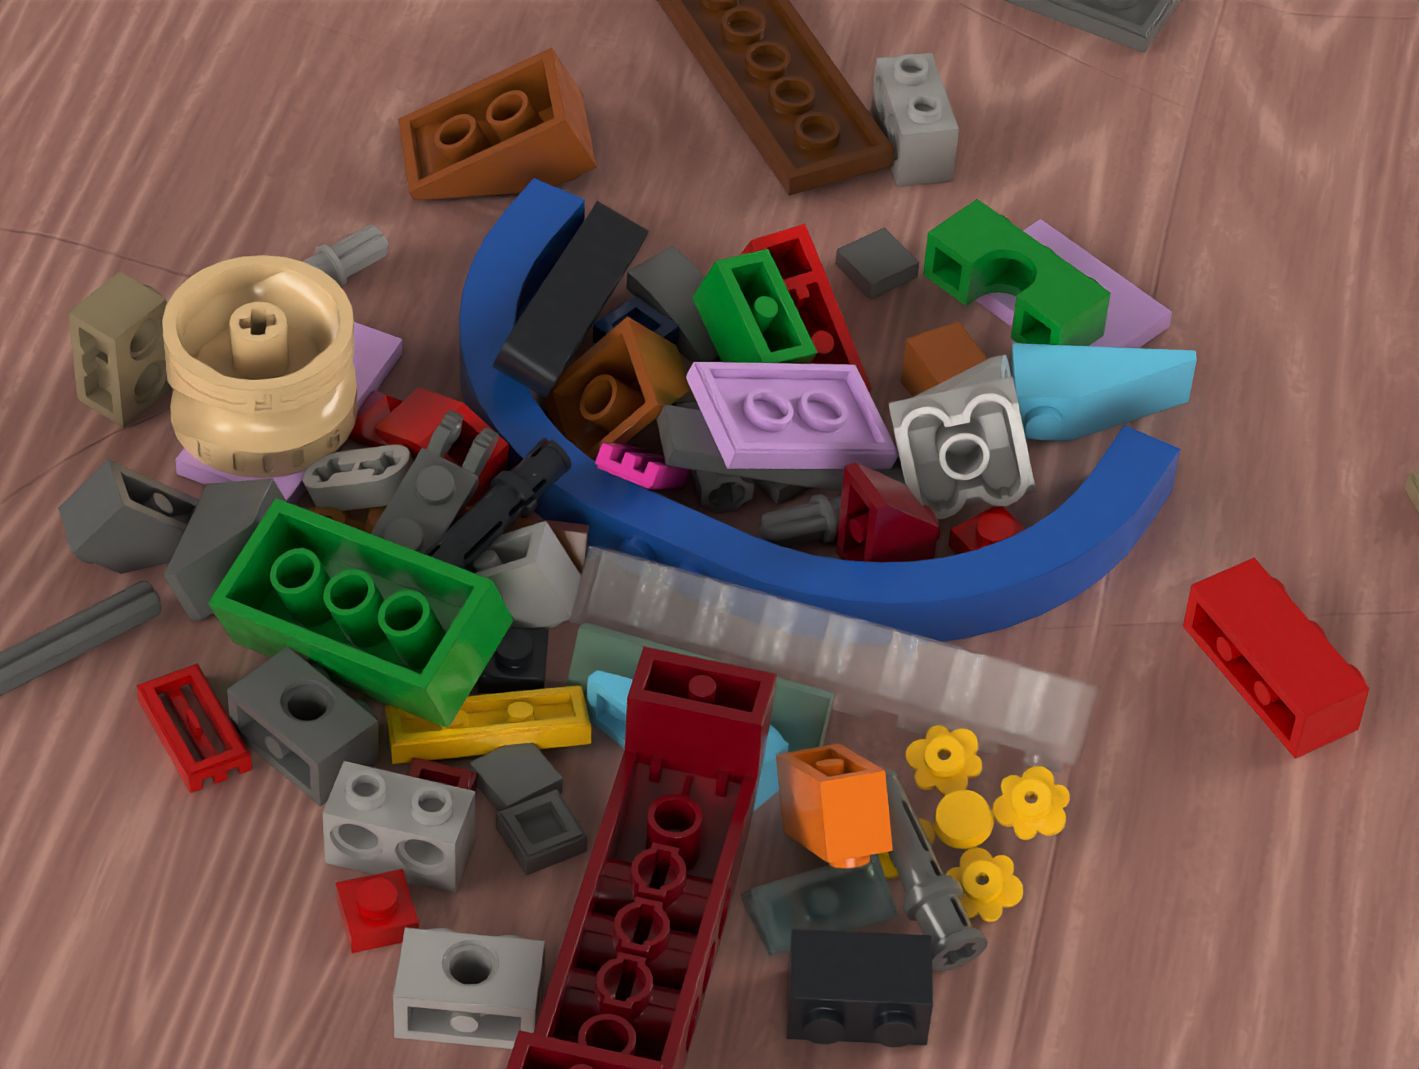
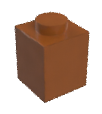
[901,321,988,397]

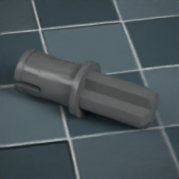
[758,494,841,547]

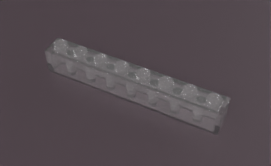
[569,546,1101,773]

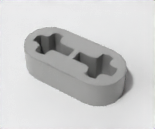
[303,445,414,511]

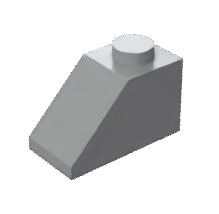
[464,521,582,629]

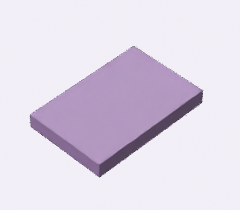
[975,219,1172,348]
[686,362,899,469]

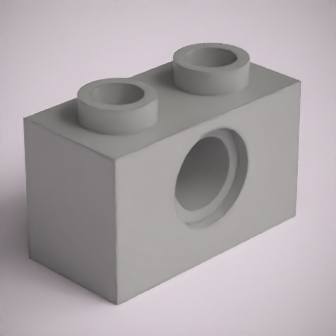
[393,928,545,1049]

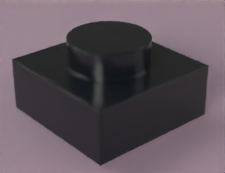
[478,627,549,693]

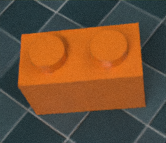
[776,743,893,868]

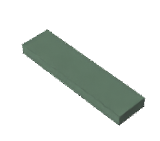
[566,622,835,752]

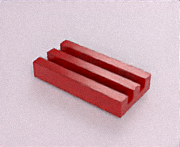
[136,663,252,793]

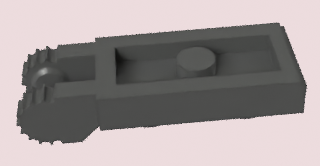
[370,409,499,554]

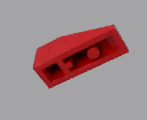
[740,224,872,392]

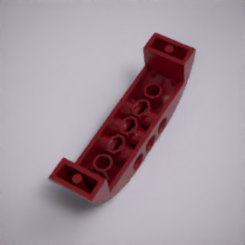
[506,646,777,1069]

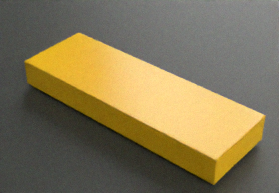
[385,685,591,764]

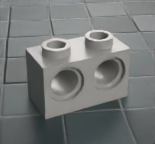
[871,53,959,187]
[322,761,475,894]

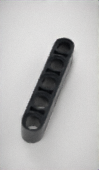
[492,201,649,398]

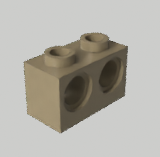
[68,271,172,428]

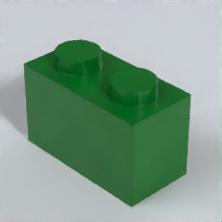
[692,249,818,364]

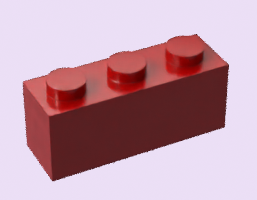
[1183,558,1370,759]

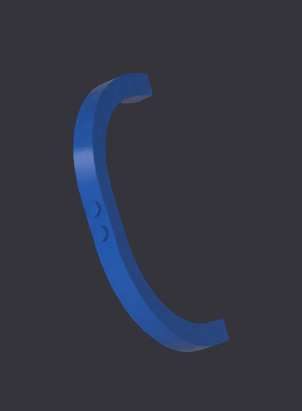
[459,178,1181,645]

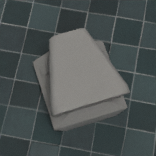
[888,355,1036,519]

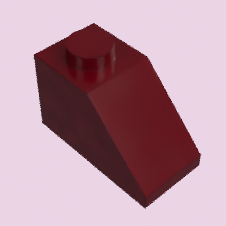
[836,462,940,563]

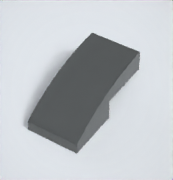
[626,246,722,363]

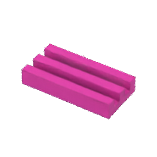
[594,443,690,489]

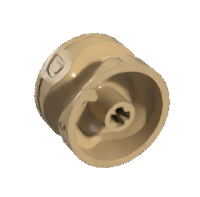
[162,255,358,478]

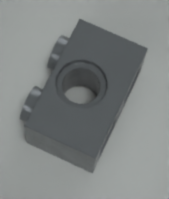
[227,646,380,806]

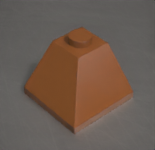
[543,316,691,461]

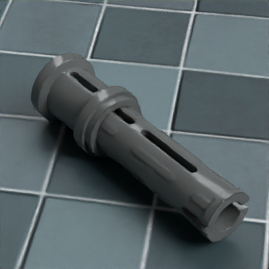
[885,770,988,971]

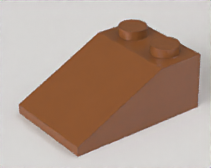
[398,48,597,200]

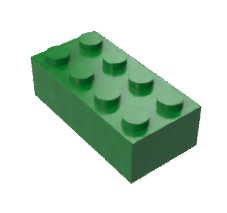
[208,498,514,728]

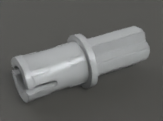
[302,225,388,288]

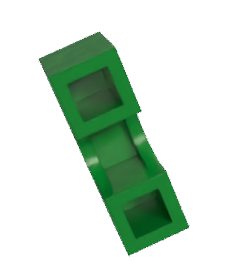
[923,199,1111,346]

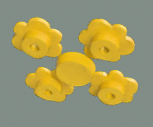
[870,725,1070,922]

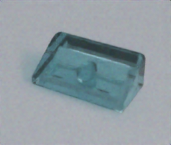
[740,854,898,956]

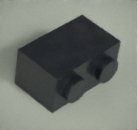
[787,929,933,1047]

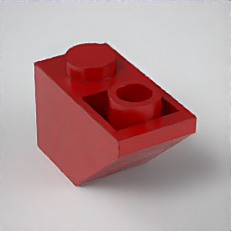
[375,387,509,506]

